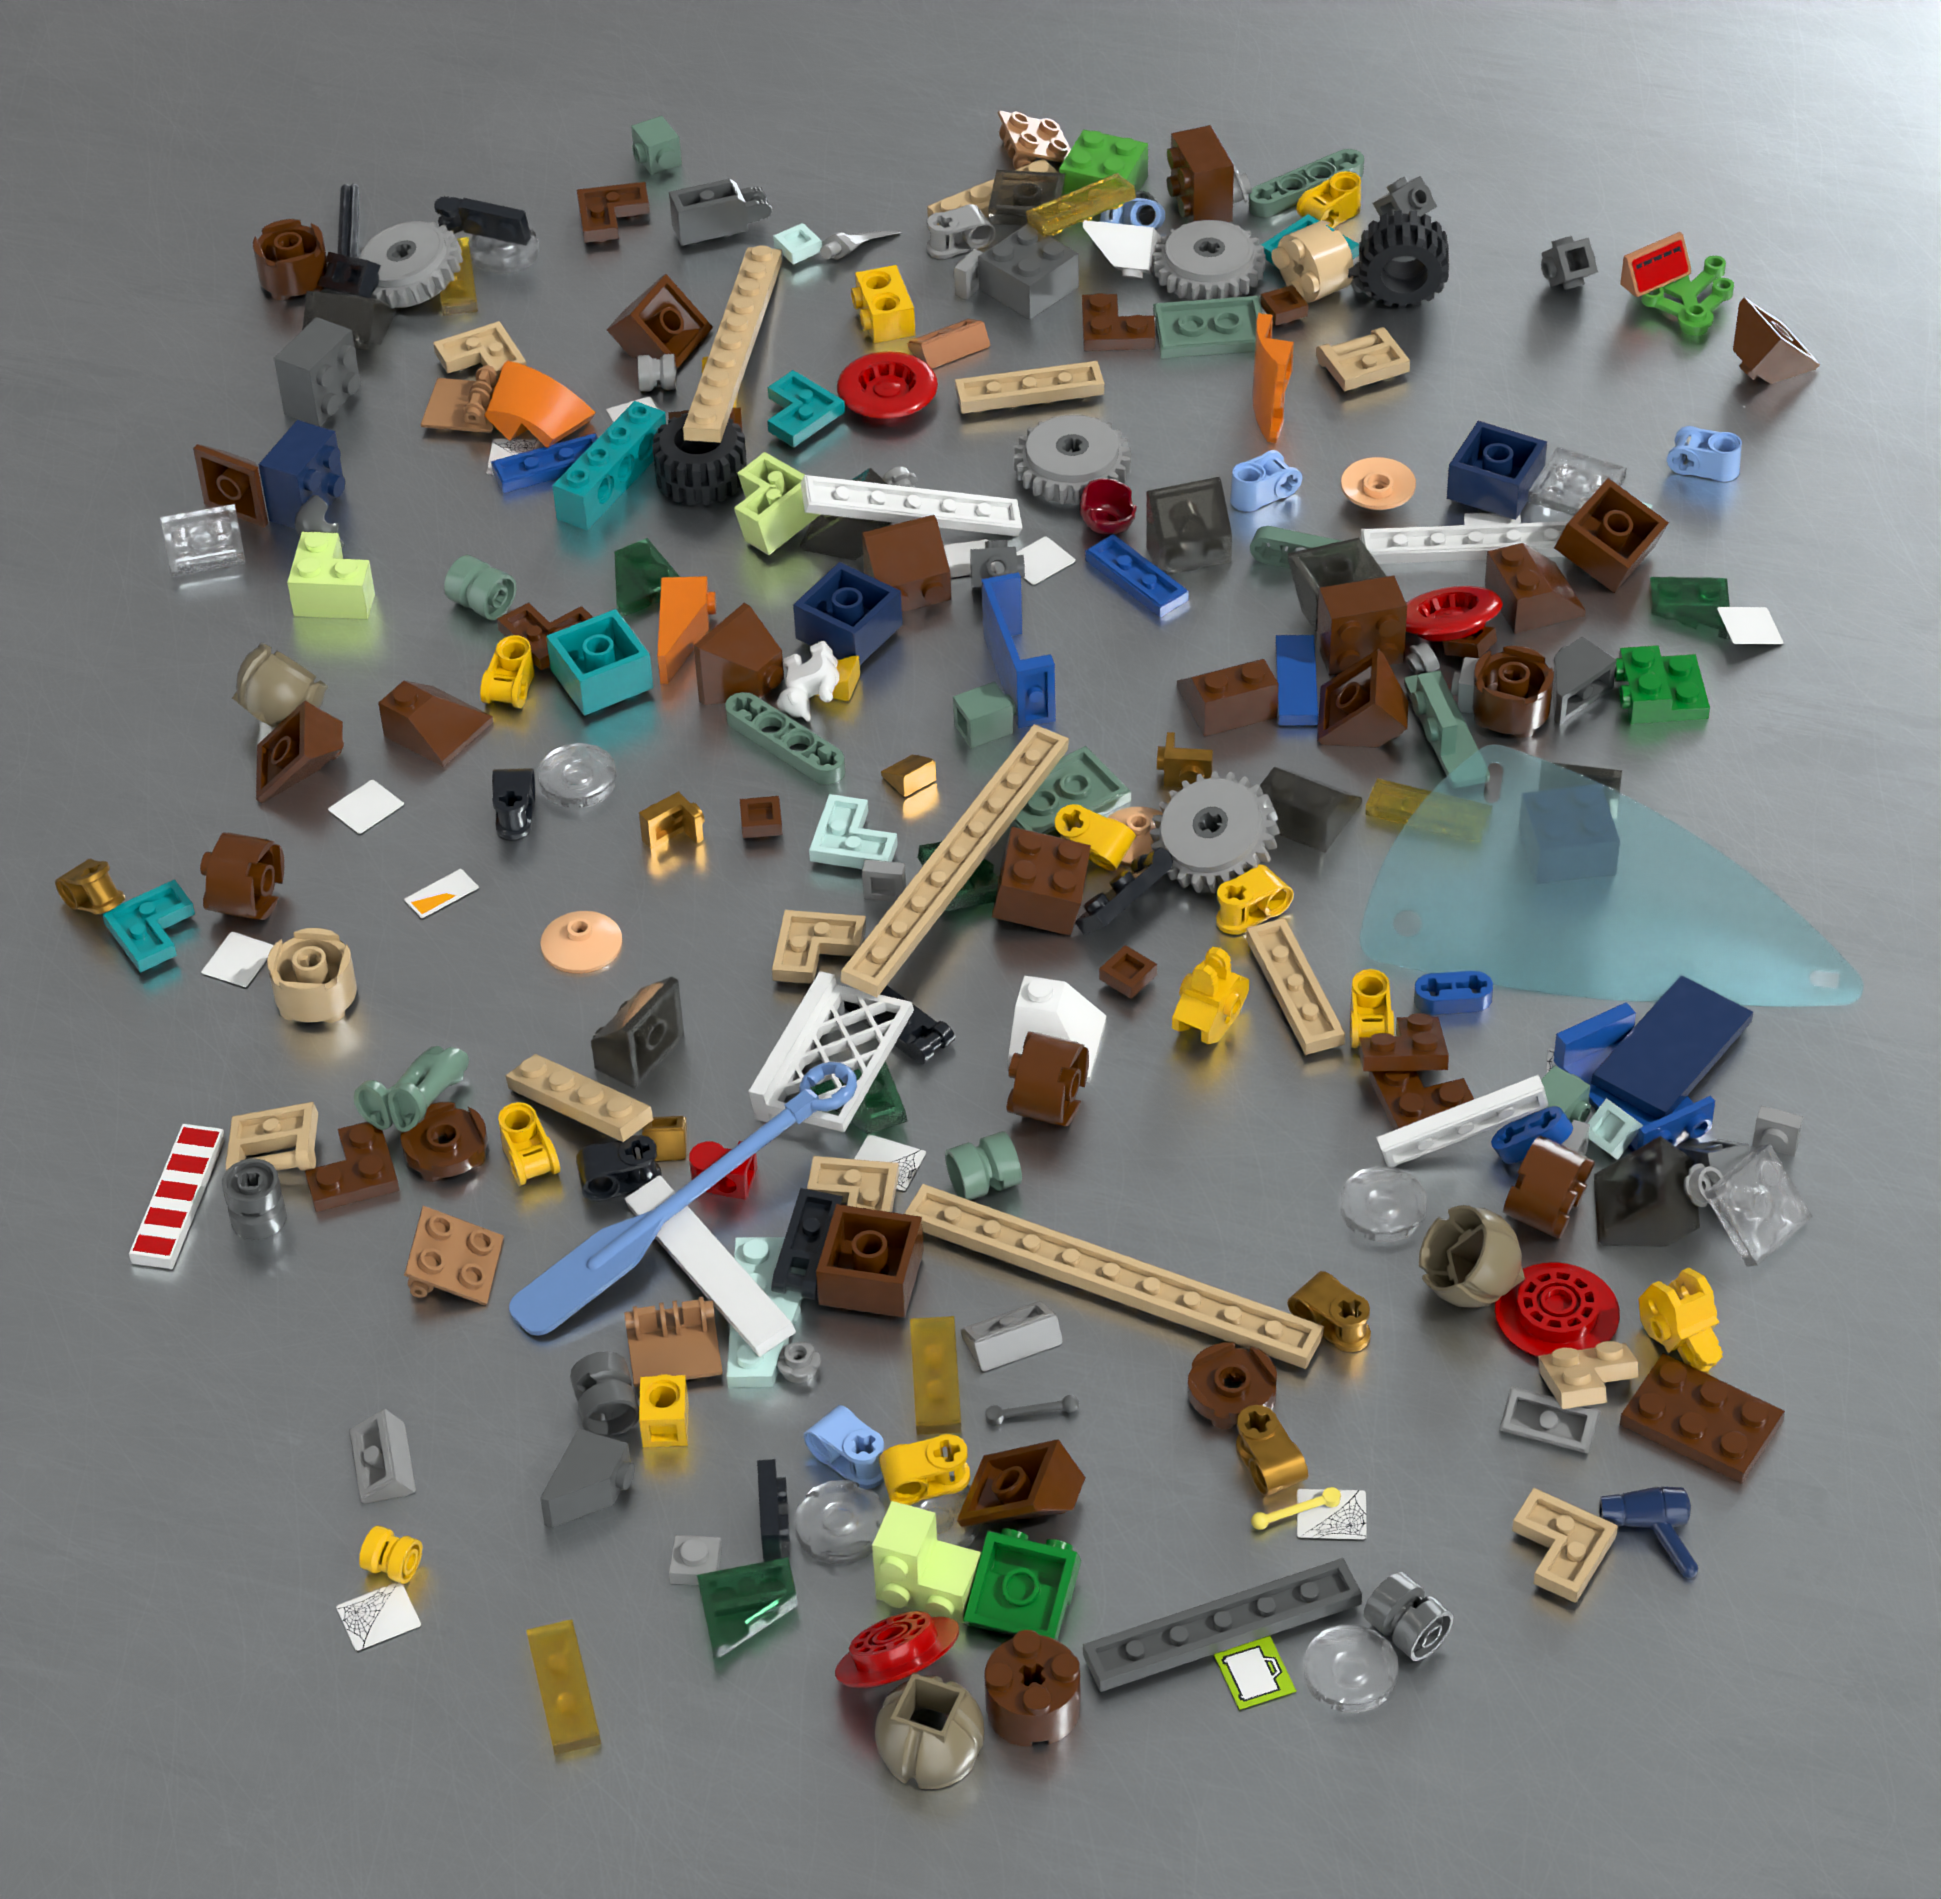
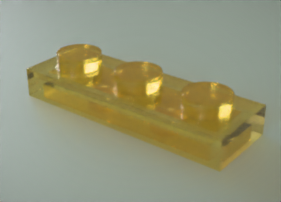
[1026,173,1136,237]

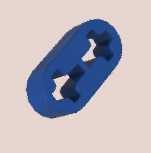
[1414,971,1493,1015]
[1491,1106,1573,1164]

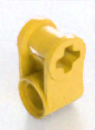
[1296,171,1361,229]
[480,635,535,709]
[1055,804,1136,871]
[1216,864,1294,935]
[1350,969,1394,1048]
[498,1102,560,1186]
[879,1434,970,1505]

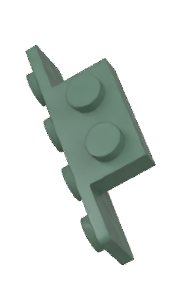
[1404,671,1490,788]

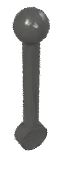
[985,1395,1079,1425]

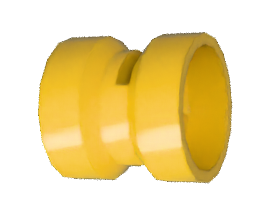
[359,1525,423,1584]

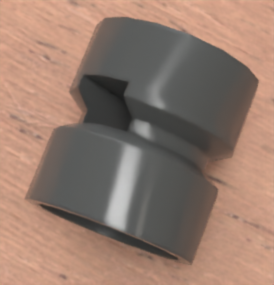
[222,1158,287,1240]
[570,1351,639,1437]
[1363,1572,1454,1661]

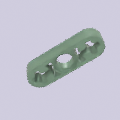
[1249,526,1360,579]

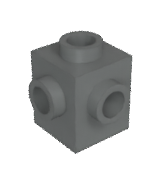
[1373,176,1437,216]
[1541,236,1598,290]
[969,540,1025,589]

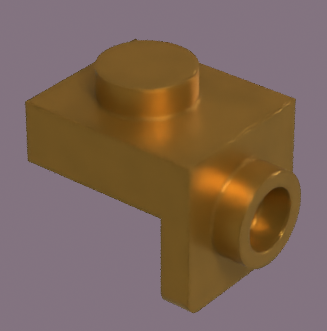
[1157,732,1213,787]
[639,791,705,849]

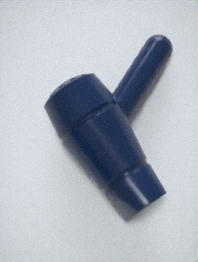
[1599,1486,1698,1578]

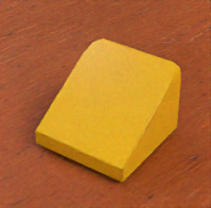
[816,656,860,701]

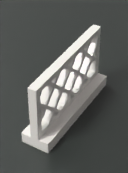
[748,971,914,1132]

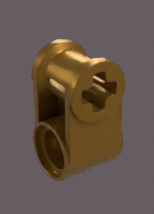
[55,858,125,914]
[1287,1271,1371,1352]
[1236,1405,1308,1497]

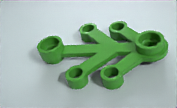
[1641,255,1734,336]

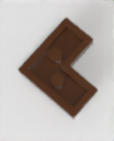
[577,182,650,243]
[1082,293,1155,351]
[497,602,593,670]
[1359,1013,1449,1072]
[1369,1071,1474,1130]
[305,1122,400,1212]

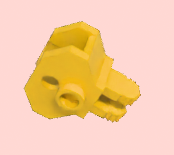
[1172,946,1249,1044]
[1638,1268,1723,1374]

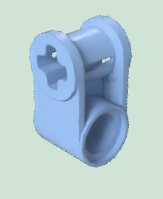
[1098,192,1165,230]
[1667,426,1742,482]
[1230,450,1303,512]
[803,1405,885,1489]

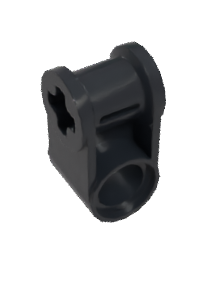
[492,768,535,840]
[576,1135,662,1201]

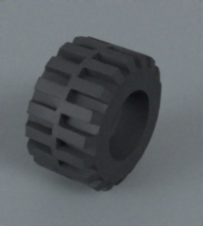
[1359,210,1449,308]
[652,413,747,505]

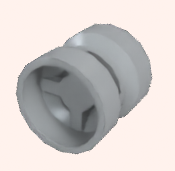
[638,354,677,392]

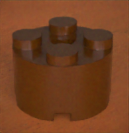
[253,219,328,301]
[1472,646,1554,738]
[200,832,285,920]
[1006,1031,1089,1126]
[1503,1136,1595,1239]
[984,1630,1081,1747]

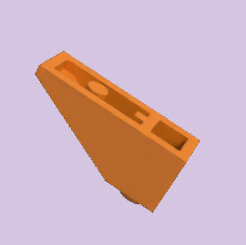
[657,576,716,684]

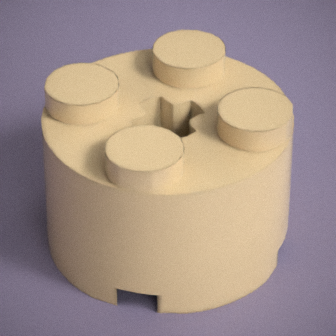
[1271,221,1354,303]
[267,928,357,1023]

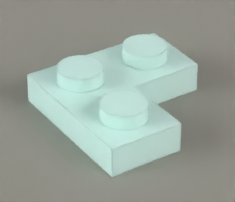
[809,794,898,869]

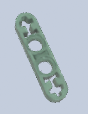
[1248,149,1364,218]
[725,692,845,785]

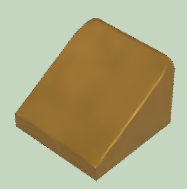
[881,754,936,797]
[642,1116,687,1161]

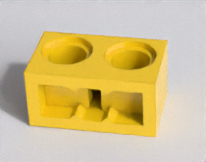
[851,265,916,344]

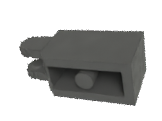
[669,179,773,246]

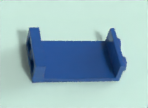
[982,572,1056,729]
[1553,1002,1715,1162]

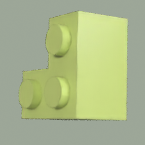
[734,452,821,555]
[287,532,375,619]
[872,1501,981,1623]

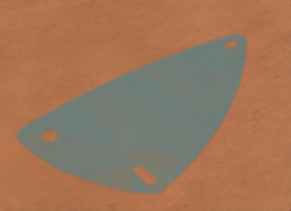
[1360,745,1864,1007]

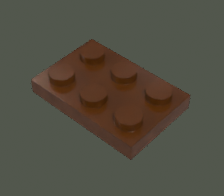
[1620,1353,1785,1484]

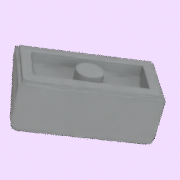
[960,1301,1063,1371]
[1499,1386,1601,1454]
[349,1409,416,1504]

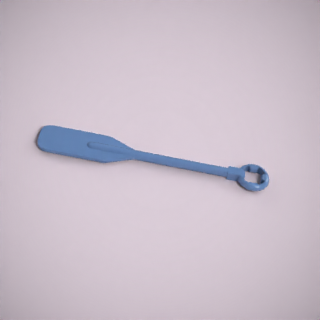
[509,1062,857,1336]

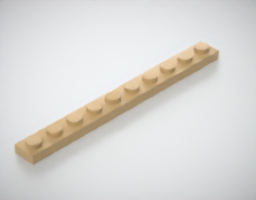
[683,245,782,443]
[841,724,1069,998]
[904,1184,1324,1369]

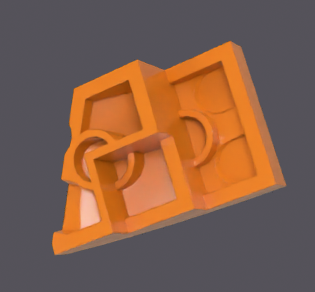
[1252,313,1293,443]
[484,361,596,448]

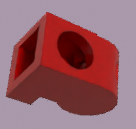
[689,1141,758,1200]

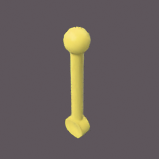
[1251,1487,1341,1530]

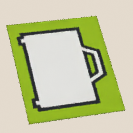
[1214,1636,1297,1710]

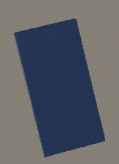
[1591,975,1754,1119]

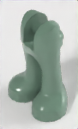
[354,1046,469,1132]

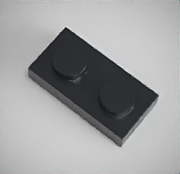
[757,1459,790,1563]

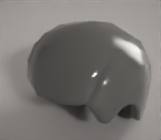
[294,495,345,548]

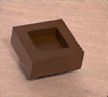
[1260,285,1308,326]
[1443,626,1497,659]
[740,796,783,838]
[1099,945,1157,999]

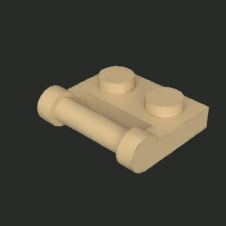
[1316,327,1410,391]
[226,1102,318,1171]

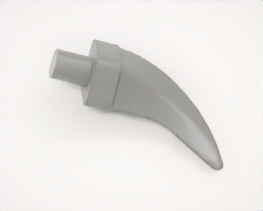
[820,231,900,260]

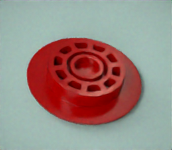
[837,351,938,419]
[1406,586,1503,641]
[1495,1262,1620,1358]
[835,1611,959,1688]

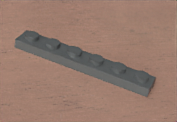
[1083,1558,1362,1692]

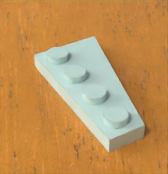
[727,1237,807,1388]

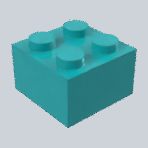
[546,609,654,715]

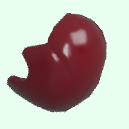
[1080,478,1137,535]

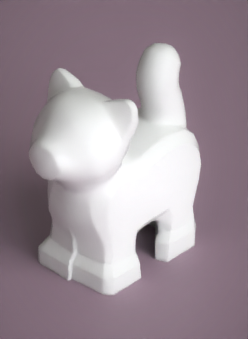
[777,641,840,722]

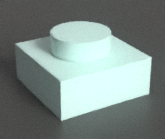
[773,223,822,264]
[1587,1098,1643,1160]

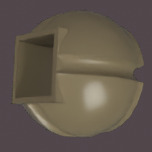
[232,643,328,728]
[1419,1205,1525,1308]
[875,1673,984,1789]

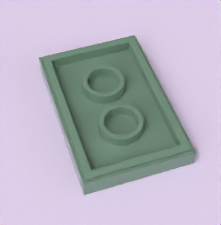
[1153,296,1263,359]
[1010,746,1131,837]

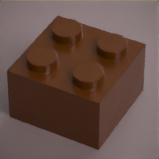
[1166,125,1234,223]
[1554,478,1669,593]
[1317,575,1407,676]
[992,827,1091,936]
[816,1204,924,1318]

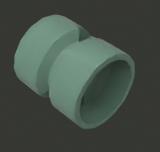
[444,555,517,621]
[945,1131,1022,1201]

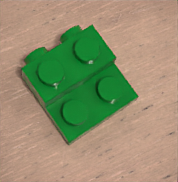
[1614,645,1710,724]
[963,1528,1081,1640]

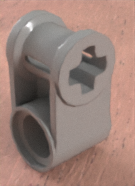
[926,204,996,259]

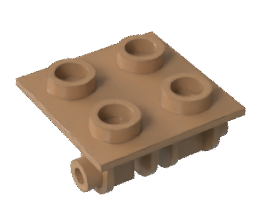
[998,110,1071,170]
[421,365,498,433]
[404,1206,504,1306]
[624,1297,723,1387]

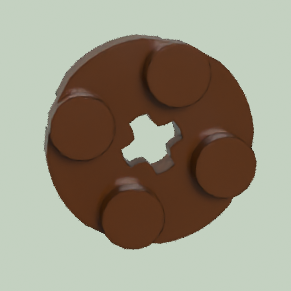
[401,1102,488,1182]
[1188,1342,1277,1429]

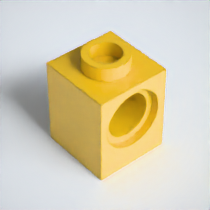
[639,1374,689,1448]

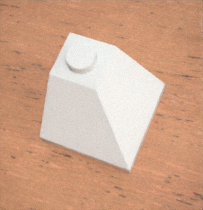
[1083,220,1161,279]
[1007,975,1106,1083]

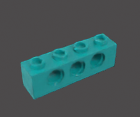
[552,401,666,531]

